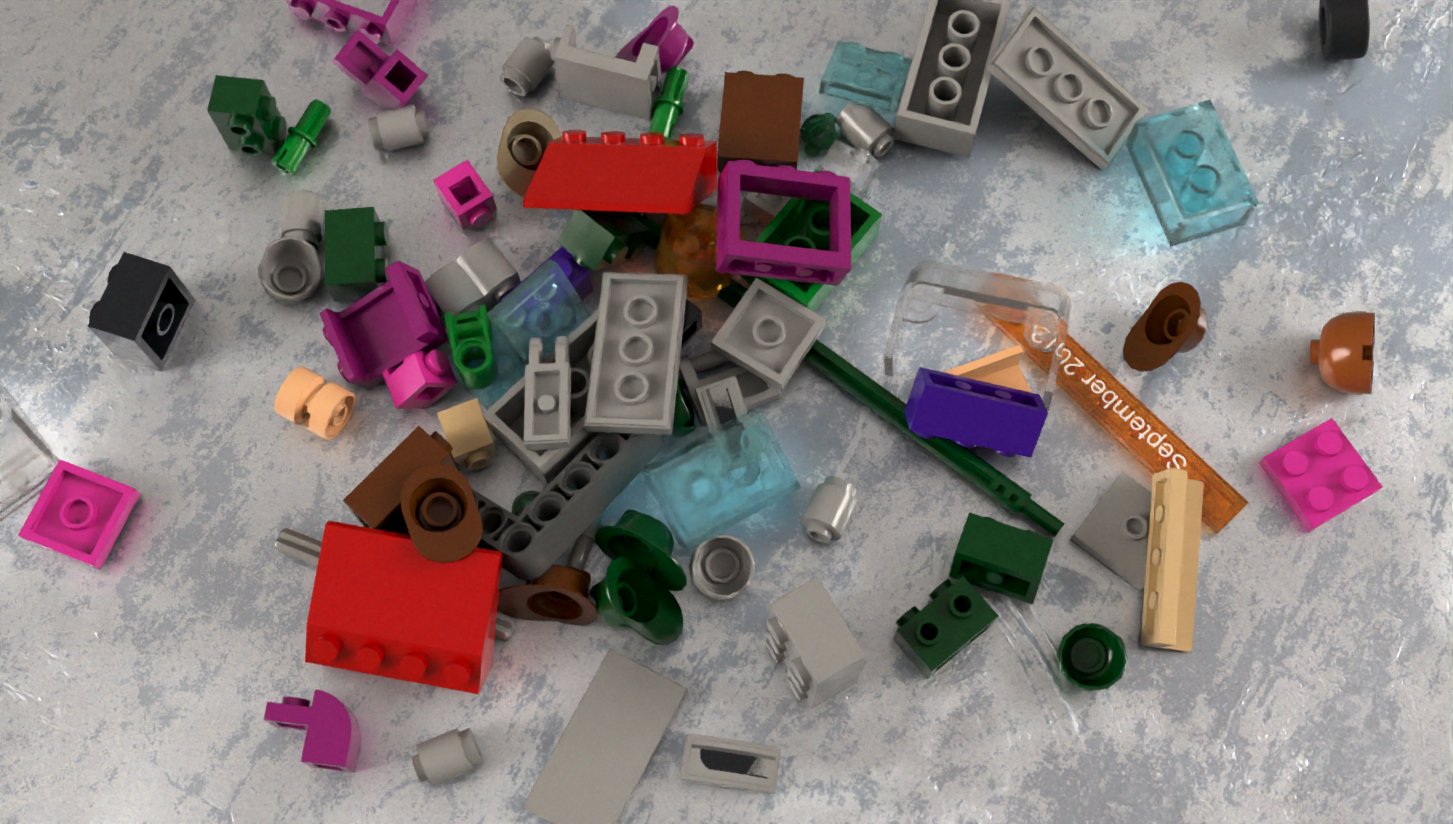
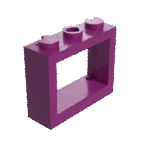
[286,0,418,46]
[716,160,851,286]

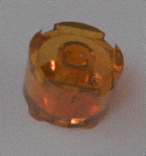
[654,203,745,299]

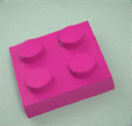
[1259,418,1383,533]
[18,459,141,570]

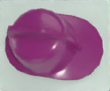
[615,5,694,74]

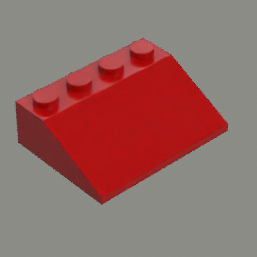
[523,130,717,214]
[305,520,503,694]

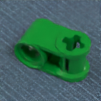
[444,304,497,389]

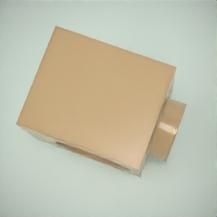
[437,398,499,471]

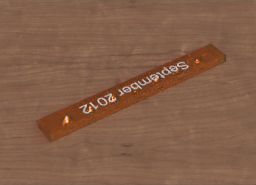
[973,274,1249,534]

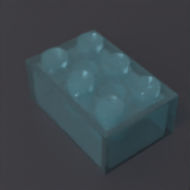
[1125,99,1259,247]
[640,409,801,550]

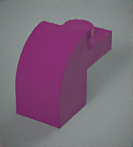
[331,30,428,110]
[264,689,361,773]

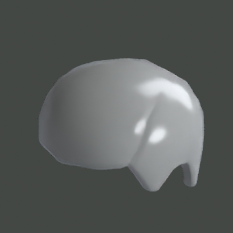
[258,236,322,303]
[689,533,755,600]

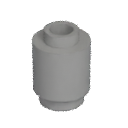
[500,37,555,96]
[836,100,894,158]
[368,105,429,152]
[281,190,324,250]
[802,476,857,543]
[411,728,482,787]

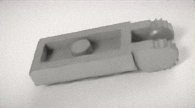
[524,336,571,451]

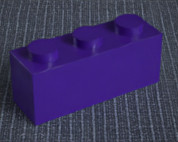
[904,367,1048,458]

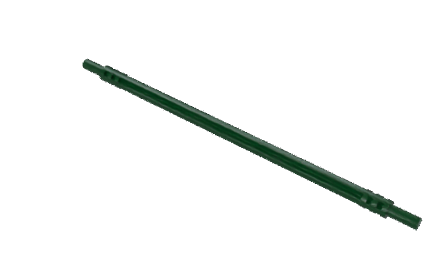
[630,212,1065,537]

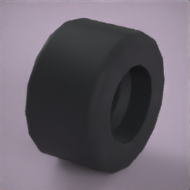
[1319,0,1370,61]

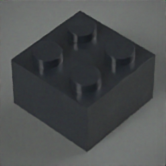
[88,252,195,371]

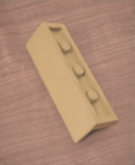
[1140,468,1204,652]

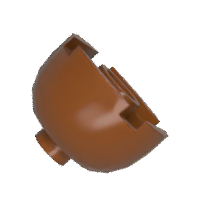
[1310,311,1375,395]

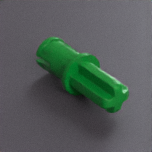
[648,66,690,139]
[272,99,331,176]

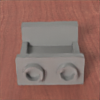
[551,25,662,121]

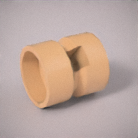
[274,366,356,441]

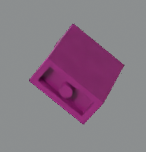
[320,261,449,389]

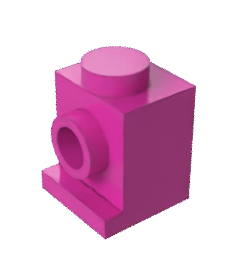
[433,159,497,230]
[382,350,457,409]

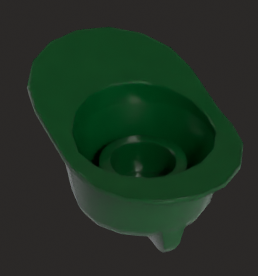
[594,510,687,591]
[589,556,683,645]

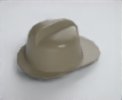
[497,108,562,197]

